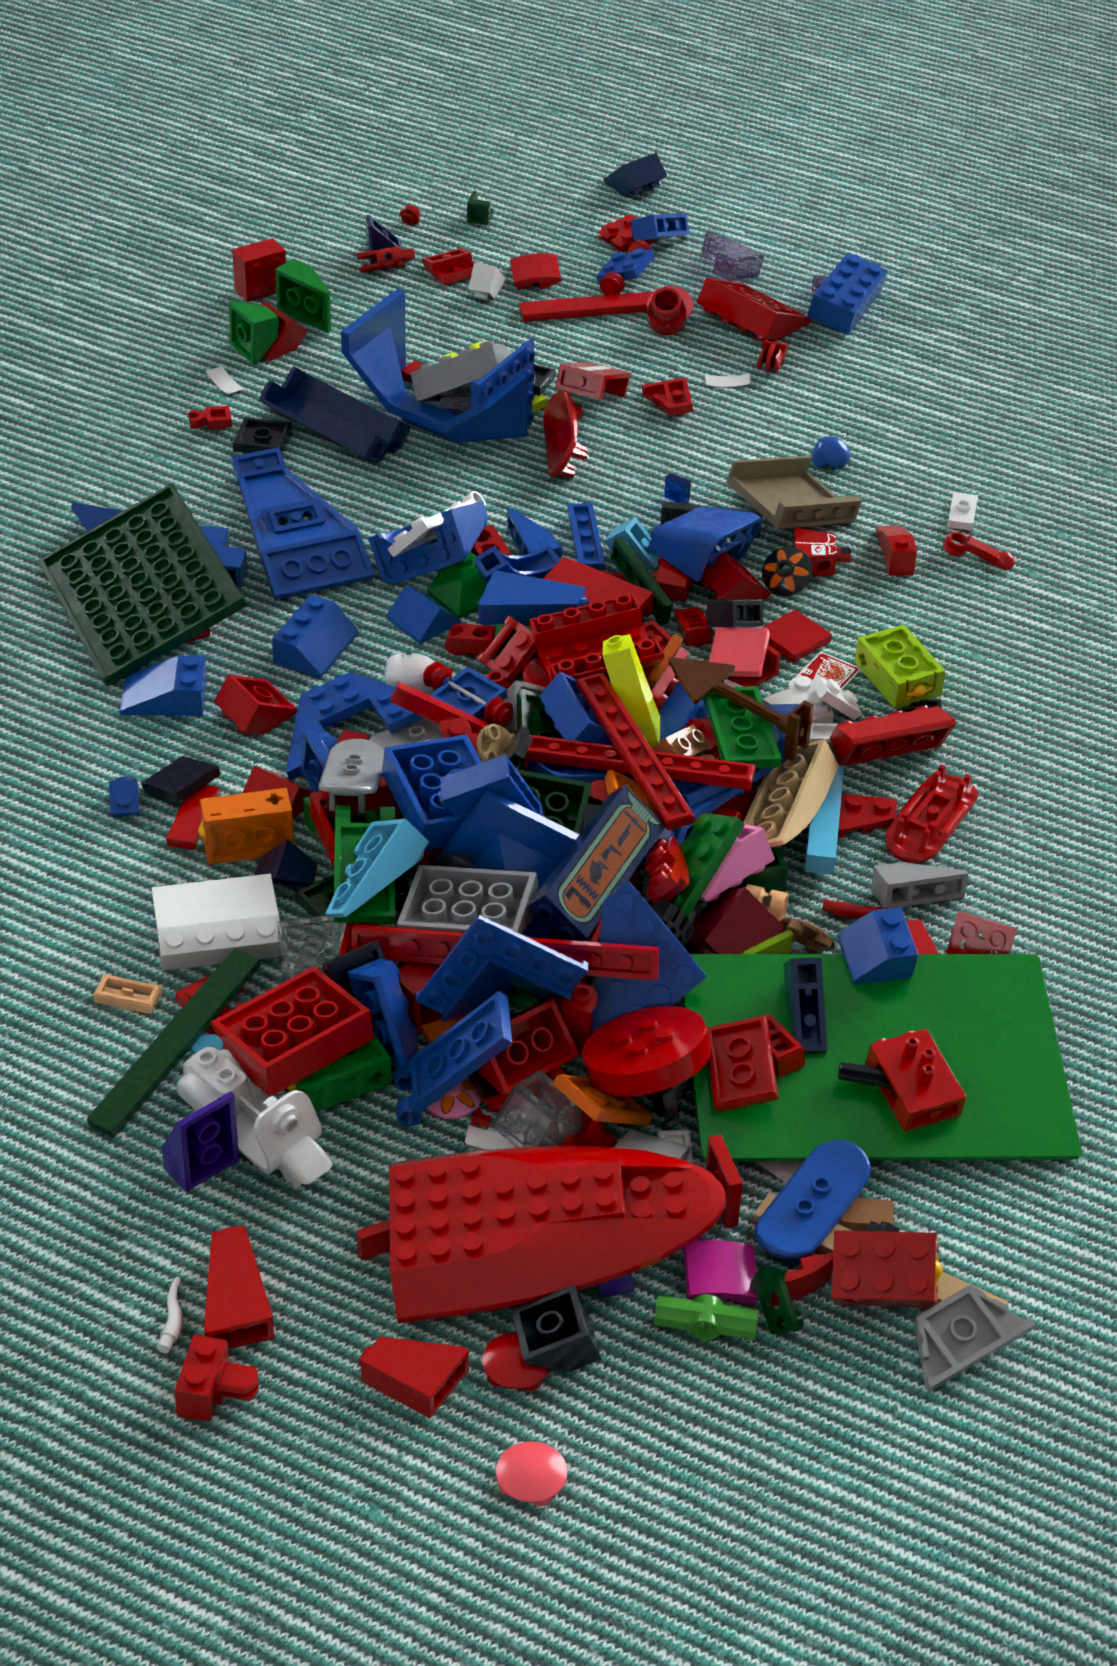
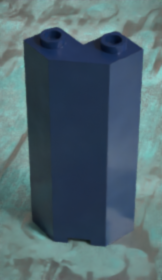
[258,366,411,464]

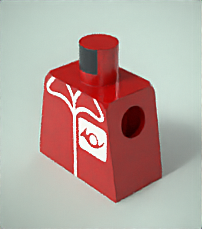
[793,528,851,577]

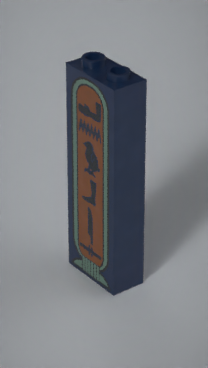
[528,785,666,941]

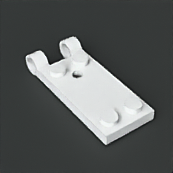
[388,491,486,557]

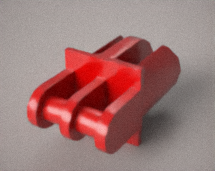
[756,339,789,373]

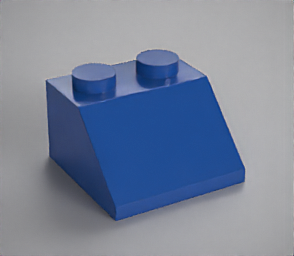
[837,907,918,984]

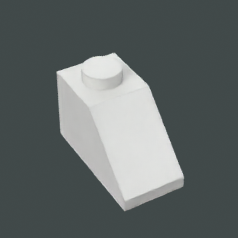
[468,263,505,300]

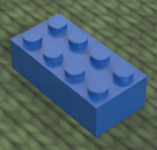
[807,253,888,335]

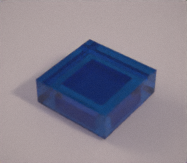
[664,473,691,504]

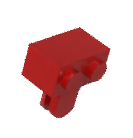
[174,1335,259,1422]

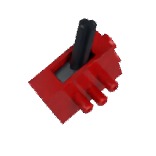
[837,1028,966,1132]

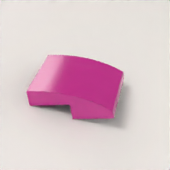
[682,1240,759,1306]

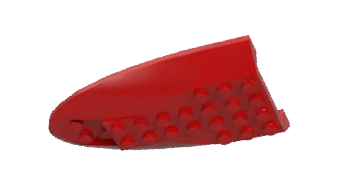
[389,1145,726,1324]

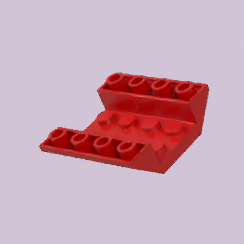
[529,594,664,683]

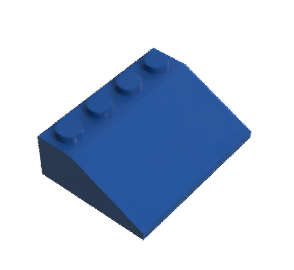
[382,735,482,851]

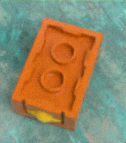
[198,788,294,865]

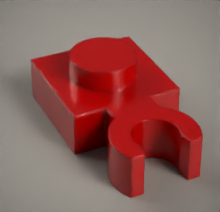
[188,405,232,430]

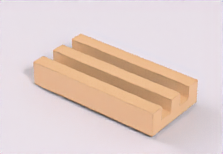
[93,974,163,1015]

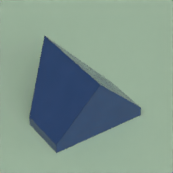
[366,214,403,264]
[254,839,317,887]

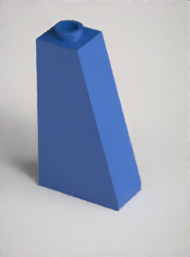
[478,570,589,625]

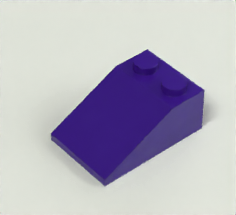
[162,1092,239,1192]

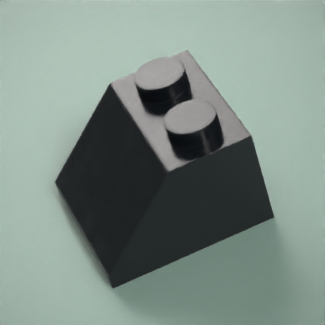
[511,1284,601,1372]

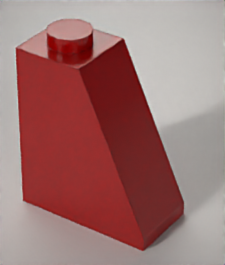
[359,1336,469,1418]

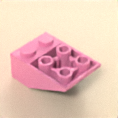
[699,824,775,902]

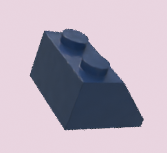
[603,152,667,196]

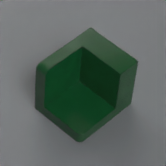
[467,191,494,225]

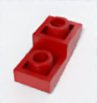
[771,1253,833,1306]

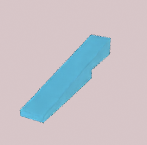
[804,765,844,875]

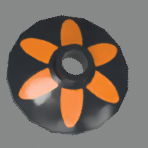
[762,547,812,596]

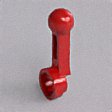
[943,531,1015,570]

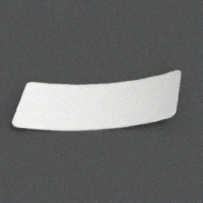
[206,366,244,394]
[705,373,751,387]
[465,1125,528,1150]

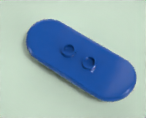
[754,1140,871,1265]

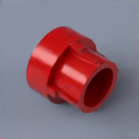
[647,286,687,335]

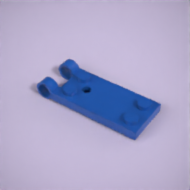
[394,991,512,1126]

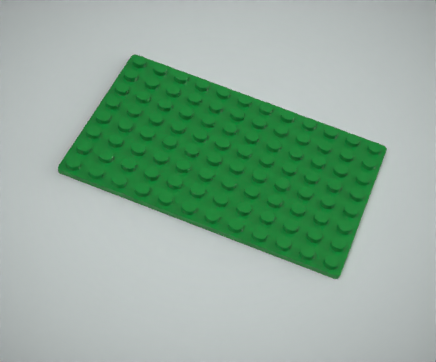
[683,954,1082,1162]

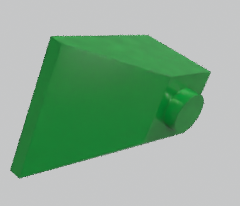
[229,301,279,365]
[427,552,487,619]

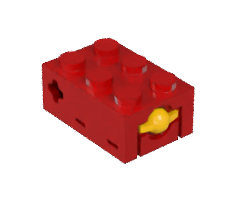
[832,1230,943,1308]

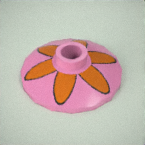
[426,1077,482,1119]

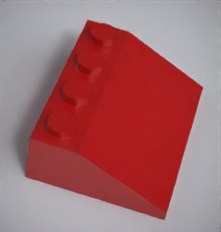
[696,277,812,341]
[211,966,374,1097]

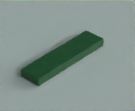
[610,537,673,625]

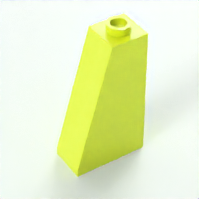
[602,634,660,748]

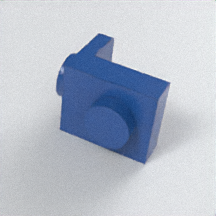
[108,776,140,817]

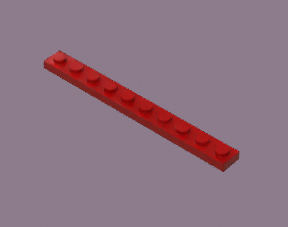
[352,924,659,981]

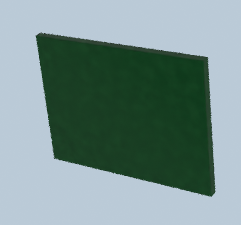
[38,483,248,687]

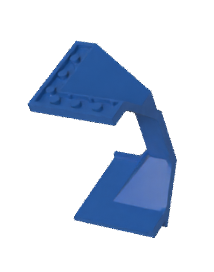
[341,289,535,443]
[415,789,589,1022]

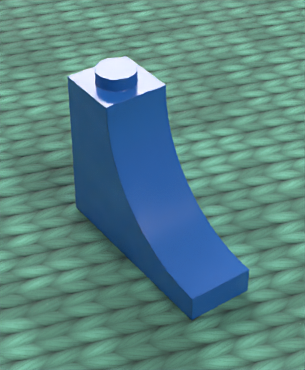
[438,754,543,817]

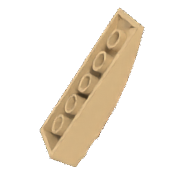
[743,739,839,847]

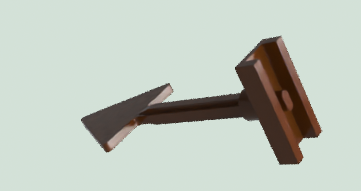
[668,657,814,761]

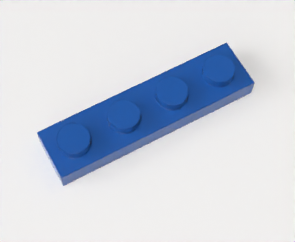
[567,503,605,571]

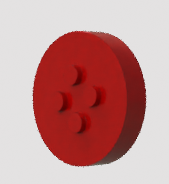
[582,1006,712,1096]

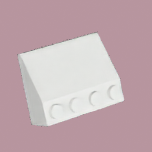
[152,874,283,971]

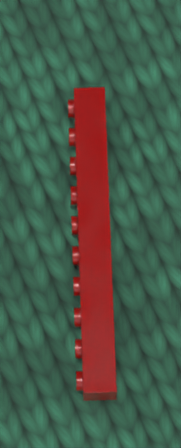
[390,681,511,734]

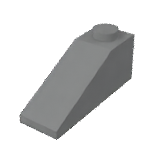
[871,862,968,909]

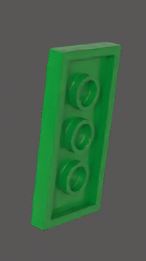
[703,686,782,769]
[668,812,745,917]

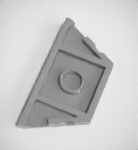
[914,1284,1036,1392]

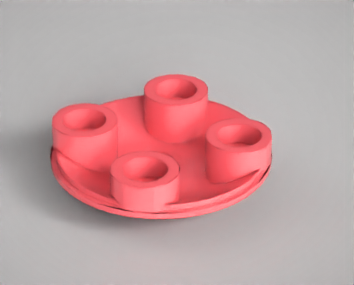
[496,1442,567,1506]

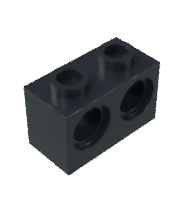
[706,600,763,627]

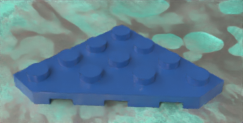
[592,880,707,1033]

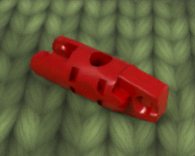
[356,246,415,273]

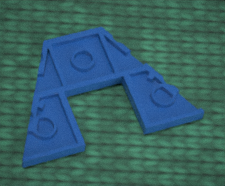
[286,672,424,780]

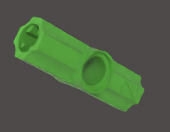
[654,1294,759,1340]

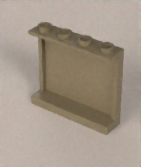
[726,456,862,529]

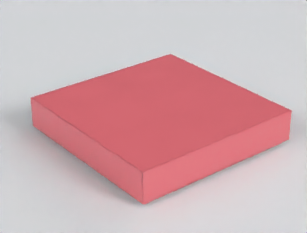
[709,627,770,677]

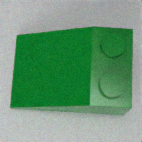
[275,258,331,333]

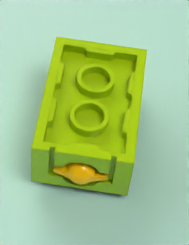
[855,625,945,709]

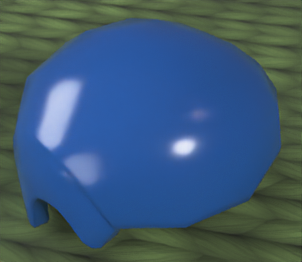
[811,436,851,470]

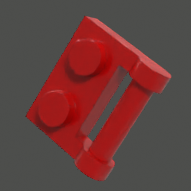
[476,615,537,683]

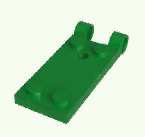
[333,805,395,924]

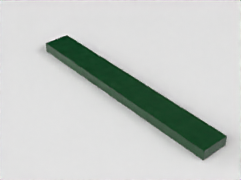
[87,948,261,1138]

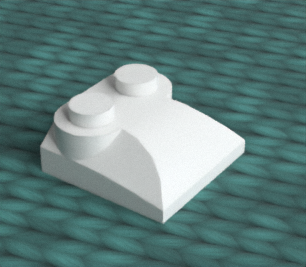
[763,676,834,723]

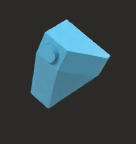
[326,818,429,918]

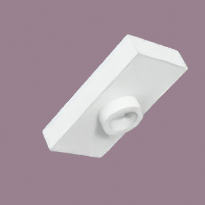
[947,492,978,531]

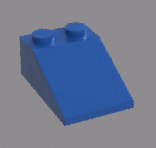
[120,655,207,716]

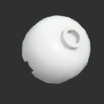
[385,653,435,695]

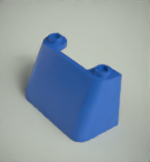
[368,501,488,584]
[648,506,763,582]

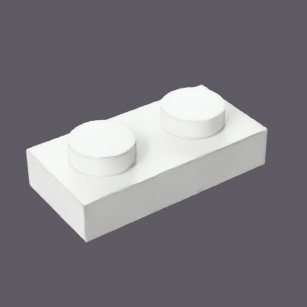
[811,675,862,720]

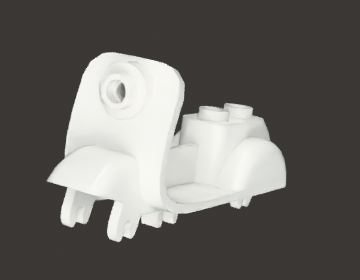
[176,1047,333,1190]

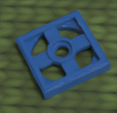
[528,761,605,783]

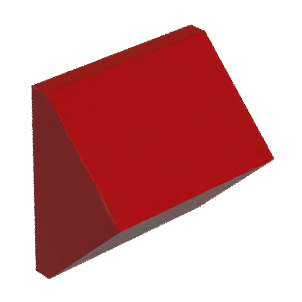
[242,765,314,819]

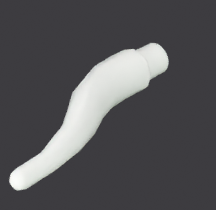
[157,1277,182,1353]

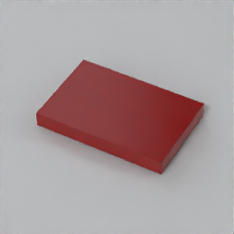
[707,1015,779,1112]

